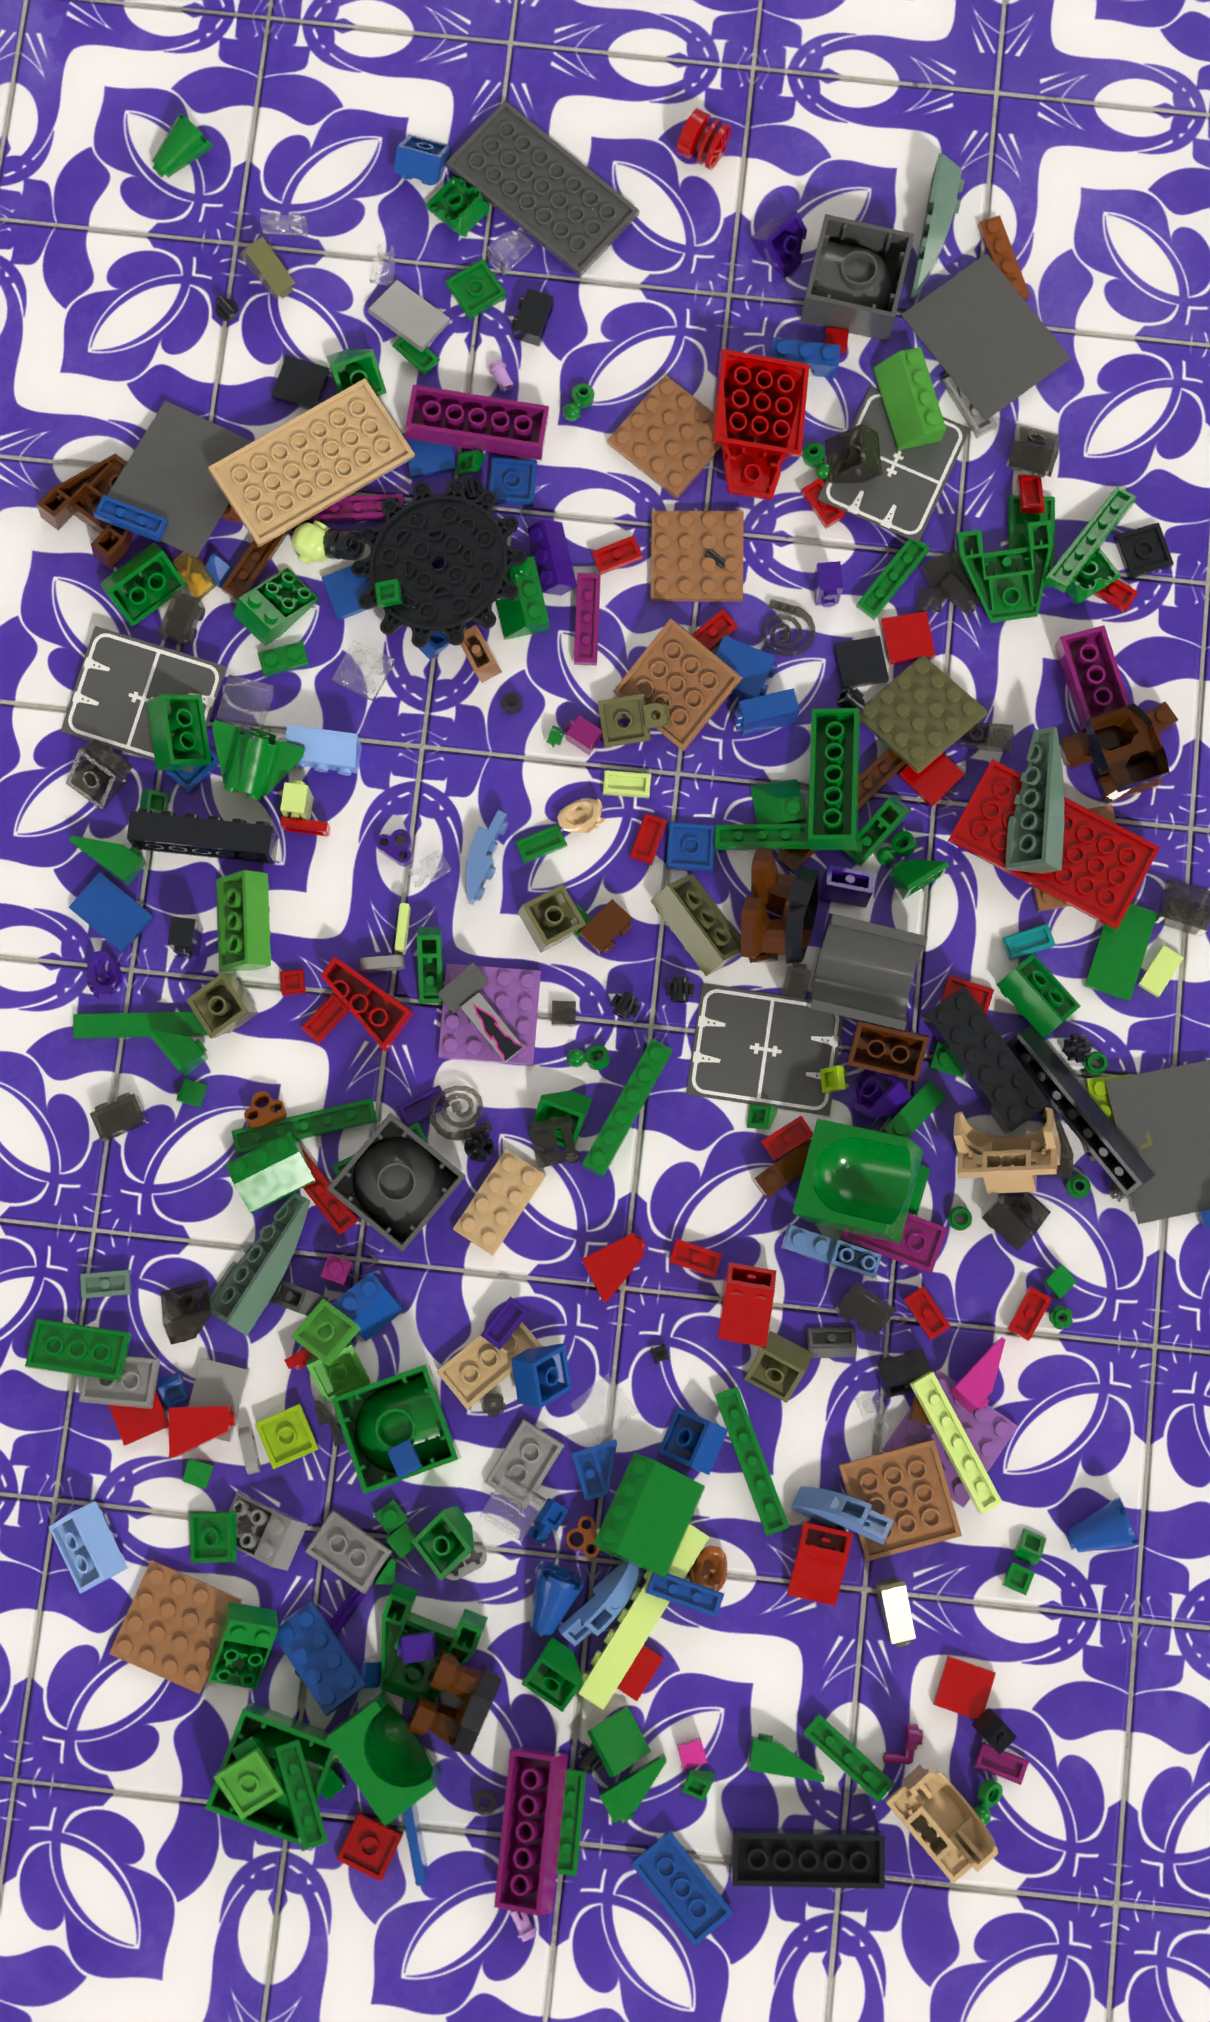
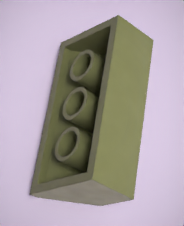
[651,873,741,976]

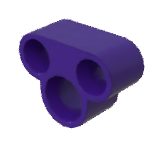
[376,829,412,867]

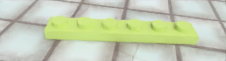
[910,1371,1002,1515]

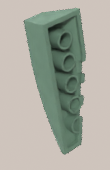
[910,153,965,299]
[1005,727,1064,873]
[202,1192,310,1336]

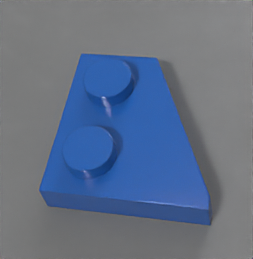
[571,1439,617,1501]

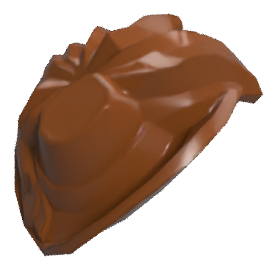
[690,1545,727,1591]

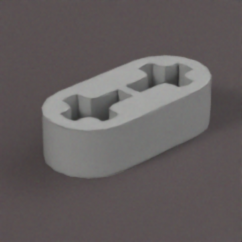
[359,955,405,973]
[238,1426,261,1475]
[446,1545,487,1581]

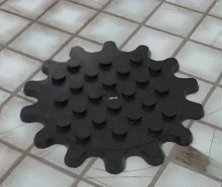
[351,478,527,648]

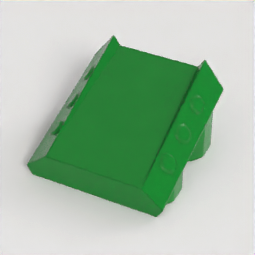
[425,176,490,237]
[1066,548,1121,604]

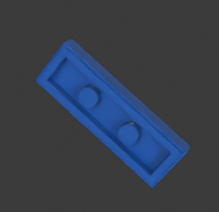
[94,495,169,542]
[646,1573,724,1618]

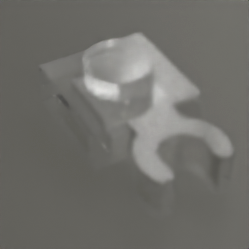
[370,244,396,285]
[407,849,452,887]
[854,1389,890,1436]

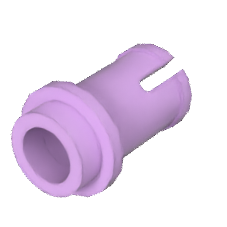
[489,360,514,392]
[509,1911,536,1942]

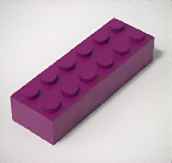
[405,385,549,460]
[494,1747,568,1916]

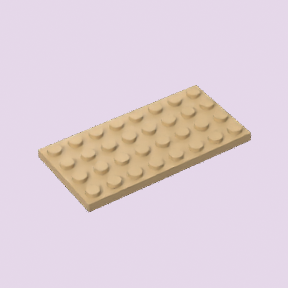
[208,378,415,547]

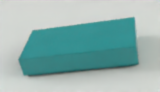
[1002,923,1055,961]

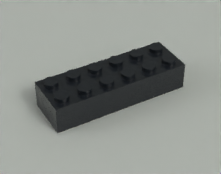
[127,808,279,864]
[921,987,1050,1133]
[730,1828,885,1889]

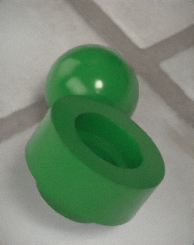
[563,384,594,421]
[802,442,834,481]
[876,831,917,866]
[567,1045,610,1070]
[973,1779,1003,1825]

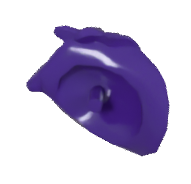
[87,951,122,999]

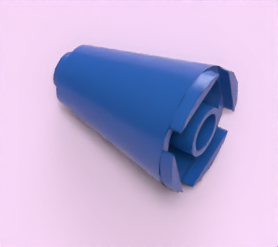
[1066,1497,1139,1553]
[530,1563,585,1637]

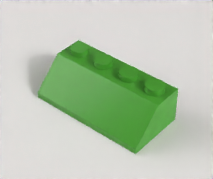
[873,347,946,450]
[216,870,271,972]

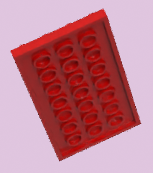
[948,759,1160,930]

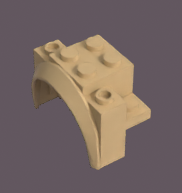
[953,1108,1061,1194]
[885,1765,998,1884]

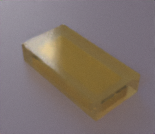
[173,552,217,599]

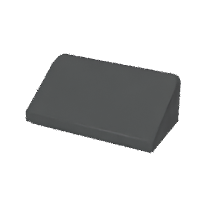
[437,963,489,1014]
[806,1327,857,1358]

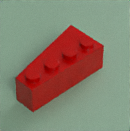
[321,956,415,1052]

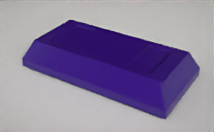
[397,1085,450,1127]
[481,1296,529,1350]

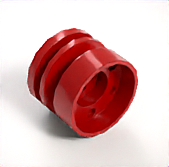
[676,108,732,170]

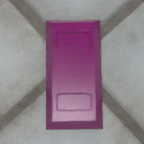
[974,1742,1029,1785]

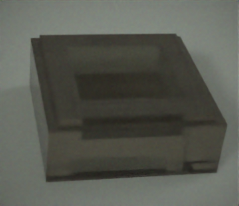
[917,587,944,613]

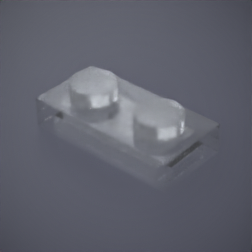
[260,213,309,236]

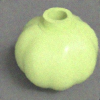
[292,520,330,565]

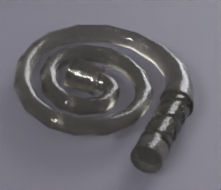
[761,599,815,656]
[429,1086,492,1141]

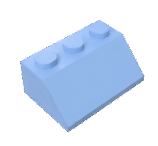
[286,724,362,776]
[49,1501,128,1594]

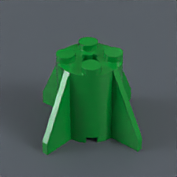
[212,719,306,800]

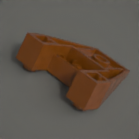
[37,454,134,570]

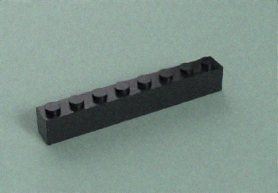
[1007,1026,1155,1197]

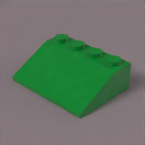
[594,1452,705,1579]

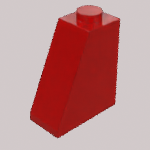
[582,1233,646,1303]
[169,1406,236,1458]

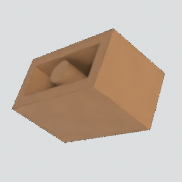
[460,625,502,683]

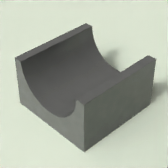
[807,913,928,1031]

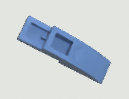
[466,810,509,905]
[781,1225,882,1278]
[791,1486,894,1545]
[558,1561,644,1646]

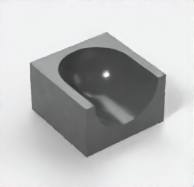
[801,214,914,342]
[327,1112,466,1252]

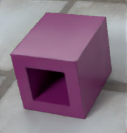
[565,715,602,755]
[321,1254,355,1286]

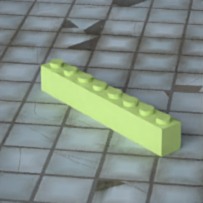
[578,1524,709,1710]

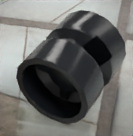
[323,529,365,561]

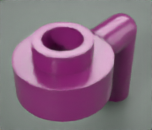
[883,1723,923,1764]

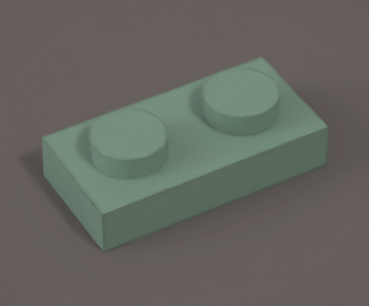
[80,1270,132,1299]

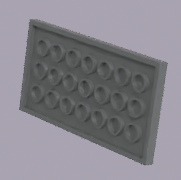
[446,101,640,277]

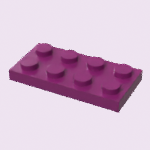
[840,1213,948,1274]

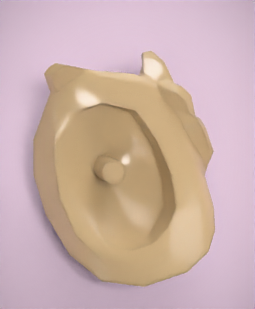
[557,798,605,834]

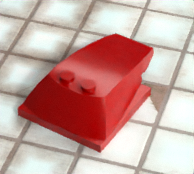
[711,349,810,500]

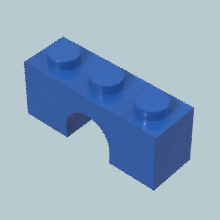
[770,338,841,378]

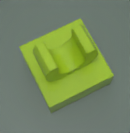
[820,1066,849,1093]

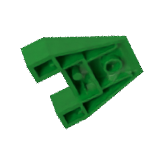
[955,520,1053,623]
[381,1582,488,1703]

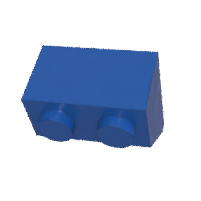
[393,134,452,185]
[333,1272,404,1341]
[511,1344,572,1409]
[658,1407,728,1475]

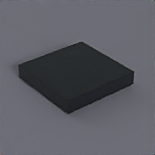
[271,355,330,410]
[1114,522,1174,579]
[834,636,889,690]

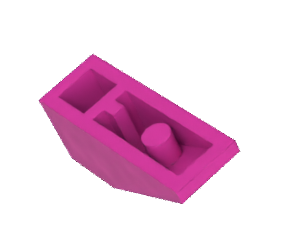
[949,1337,1006,1413]

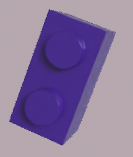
[813,561,843,607]
[820,865,874,908]
[397,1630,437,1663]

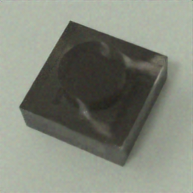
[552,1001,576,1026]

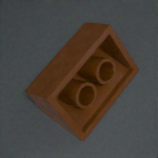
[847,1020,930,1081]

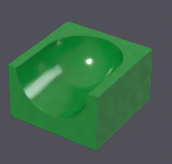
[792,1119,924,1244]
[331,1364,461,1494]
[325,1690,442,1826]
[205,1702,336,1846]

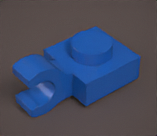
[528,1497,569,1544]

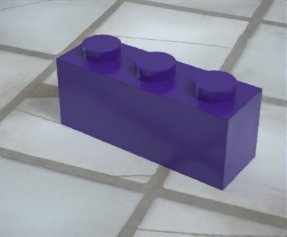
[527,519,577,596]

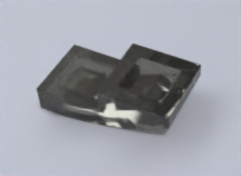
[313,1400,346,1447]

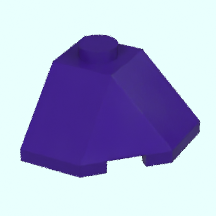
[751,211,807,278]
[853,1069,912,1119]

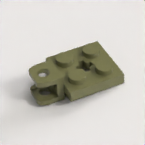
[598,694,671,748]

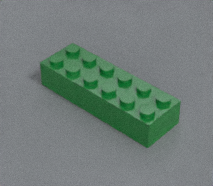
[808,708,861,850]

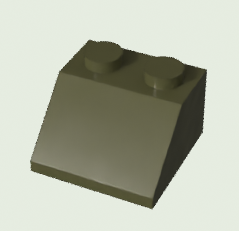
[518,884,586,953]
[186,972,258,1039]
[744,1331,813,1403]

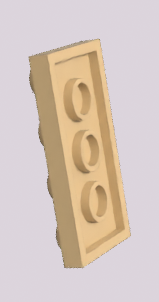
[453,1149,546,1256]
[436,1322,543,1410]

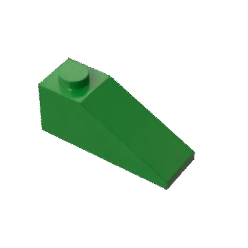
[843,795,911,866]
[69,836,146,886]
[417,927,443,1003]
[881,1080,947,1138]
[748,1733,825,1782]
[599,1753,667,1823]

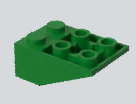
[233,568,319,646]
[208,1602,278,1689]

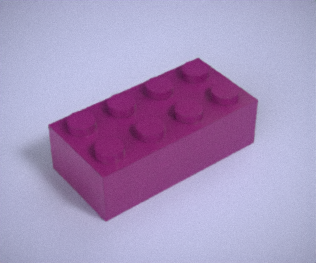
[1055,625,1130,731]

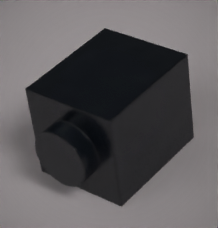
[972,1708,1017,1755]

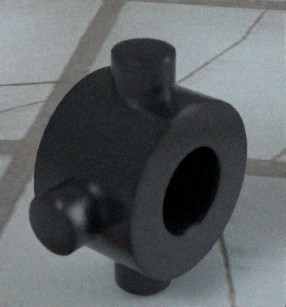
[650,1343,670,1364]

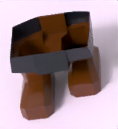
[1059,703,1170,804]
[741,848,818,964]
[406,1649,503,1756]

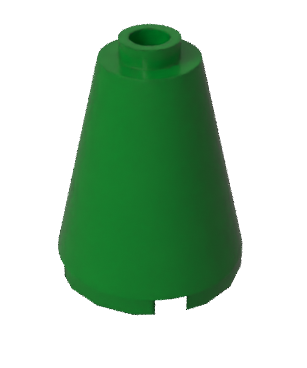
[152,113,213,178]

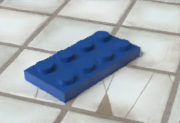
[275,1602,368,1716]
[631,1830,734,1947]

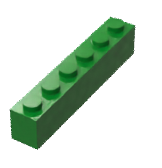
[582,1039,673,1178]

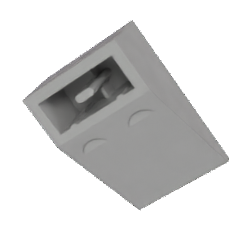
[229,1493,308,1571]

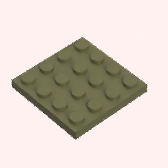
[860,656,987,774]

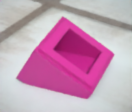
[677,1738,708,1770]

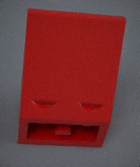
[717,1262,776,1347]
[787,1521,853,1606]

